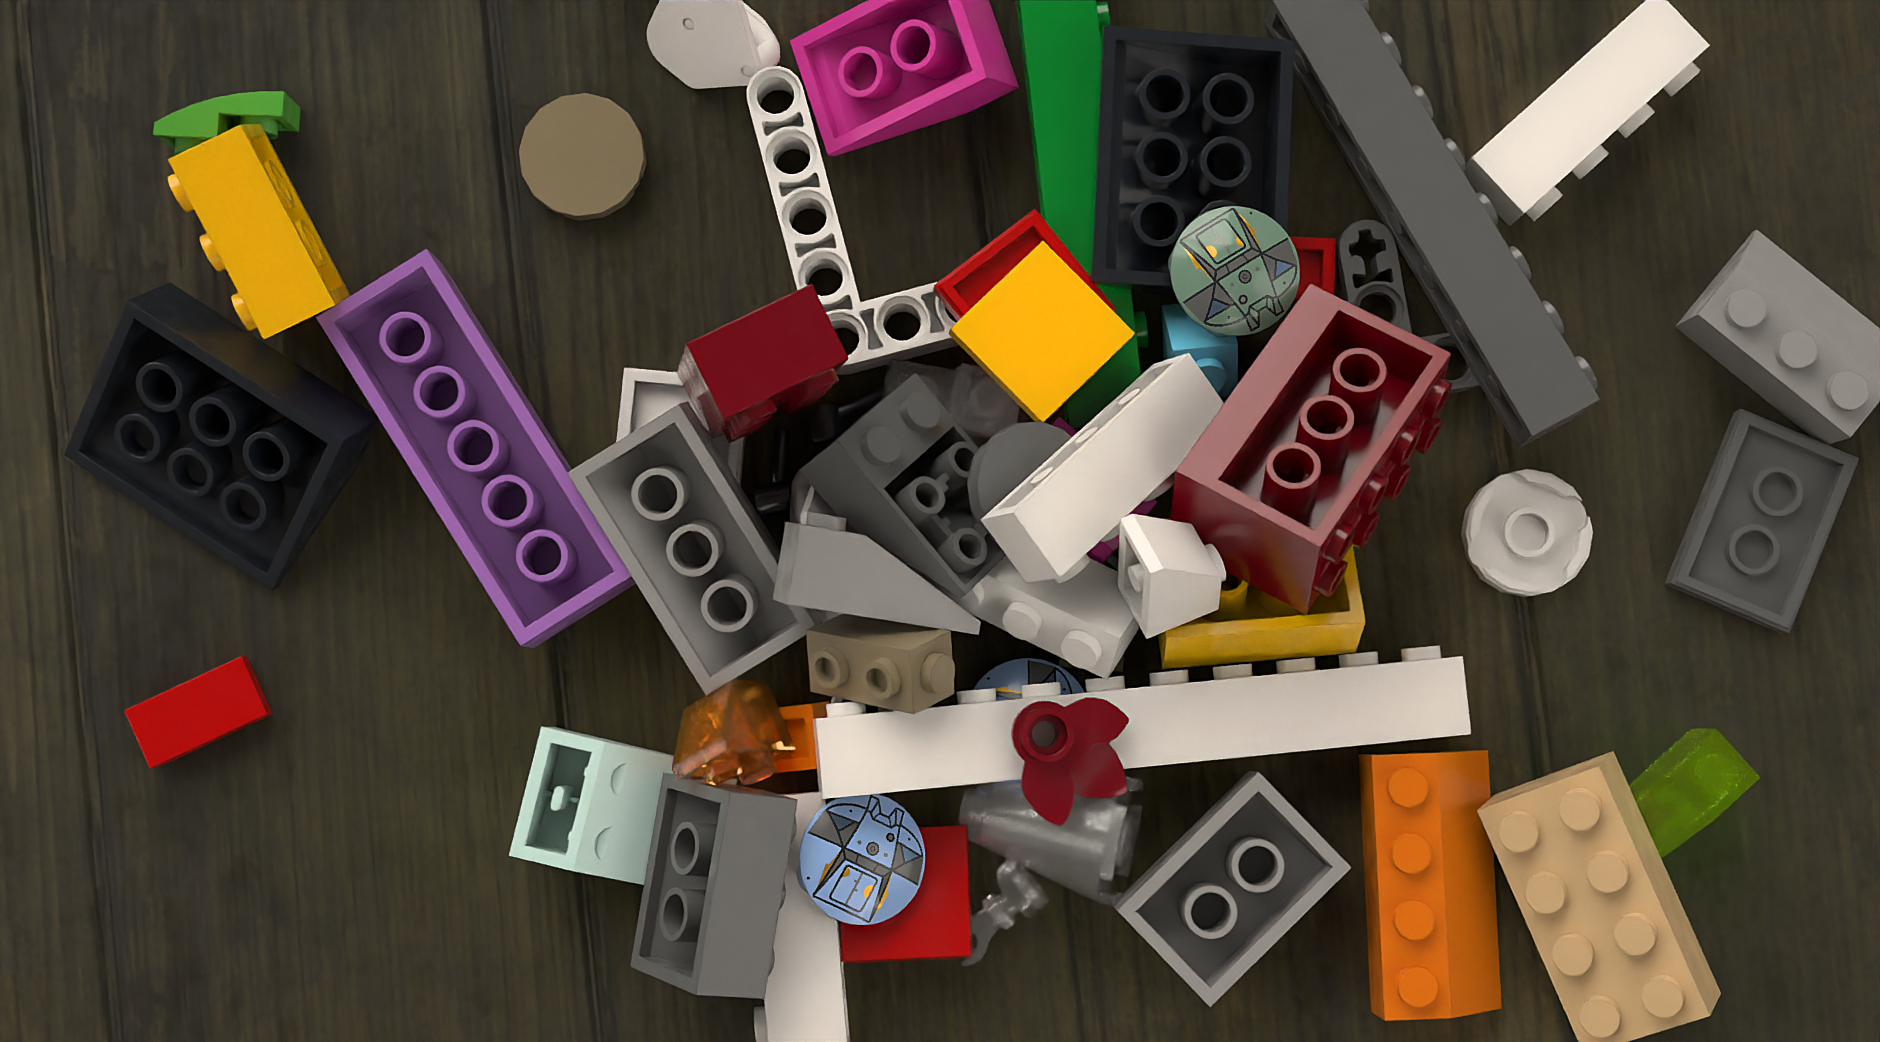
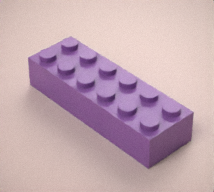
[316,249,636,648]

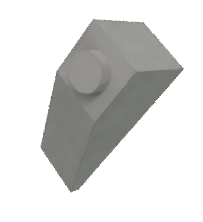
[773,512,981,635]

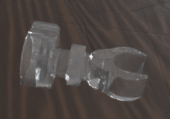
[961,856,1050,966]

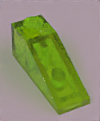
[1629,728,1760,858]

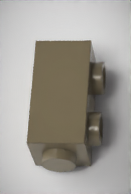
[806,613,955,714]

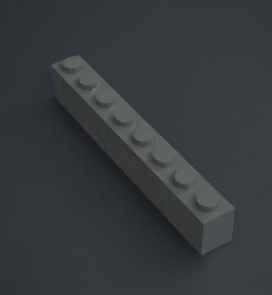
[1264,0,1600,449]

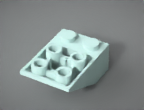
[509,727,739,885]

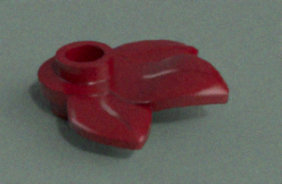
[1011,697,1129,826]

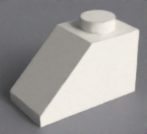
[1118,514,1226,639]

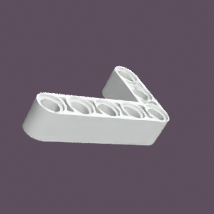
[747,66,959,375]

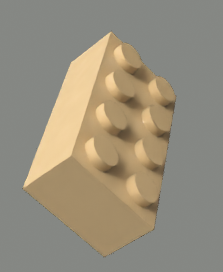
[1477,751,1721,1042]

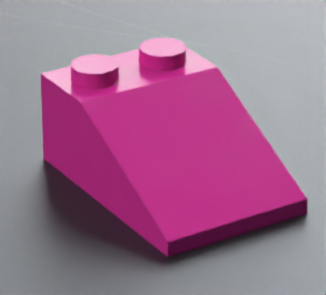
[790,0,1019,157]

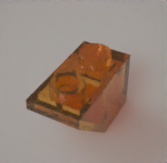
[672,679,796,785]

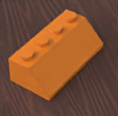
[1358,750,1502,1021]

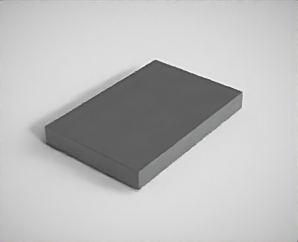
[1664,409,1859,634]

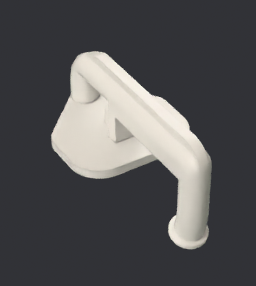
[647,0,780,89]

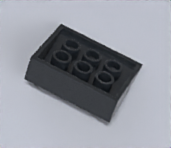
[1090,26,1295,297]
[64,282,379,591]

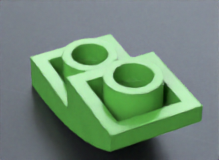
[153,91,301,156]

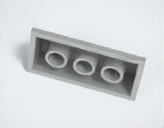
[567,401,822,695]

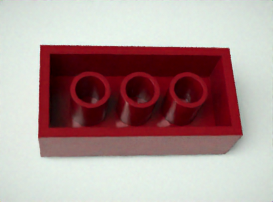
[677,284,849,444]

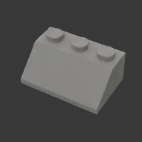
[1675,229,1880,445]

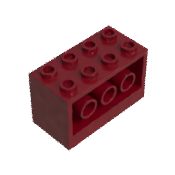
[1171,284,1452,614]

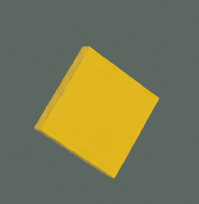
[948,241,1135,423]

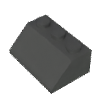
[630,773,798,999]

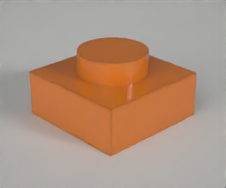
[767,701,830,773]

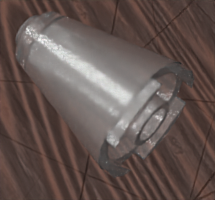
[959,776,1143,907]

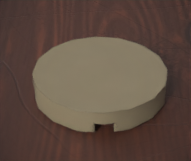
[519,93,647,221]

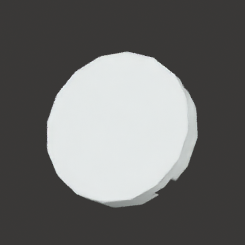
[1461,469,1593,597]

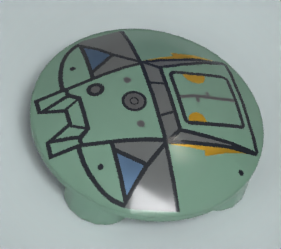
[1169,206,1300,337]

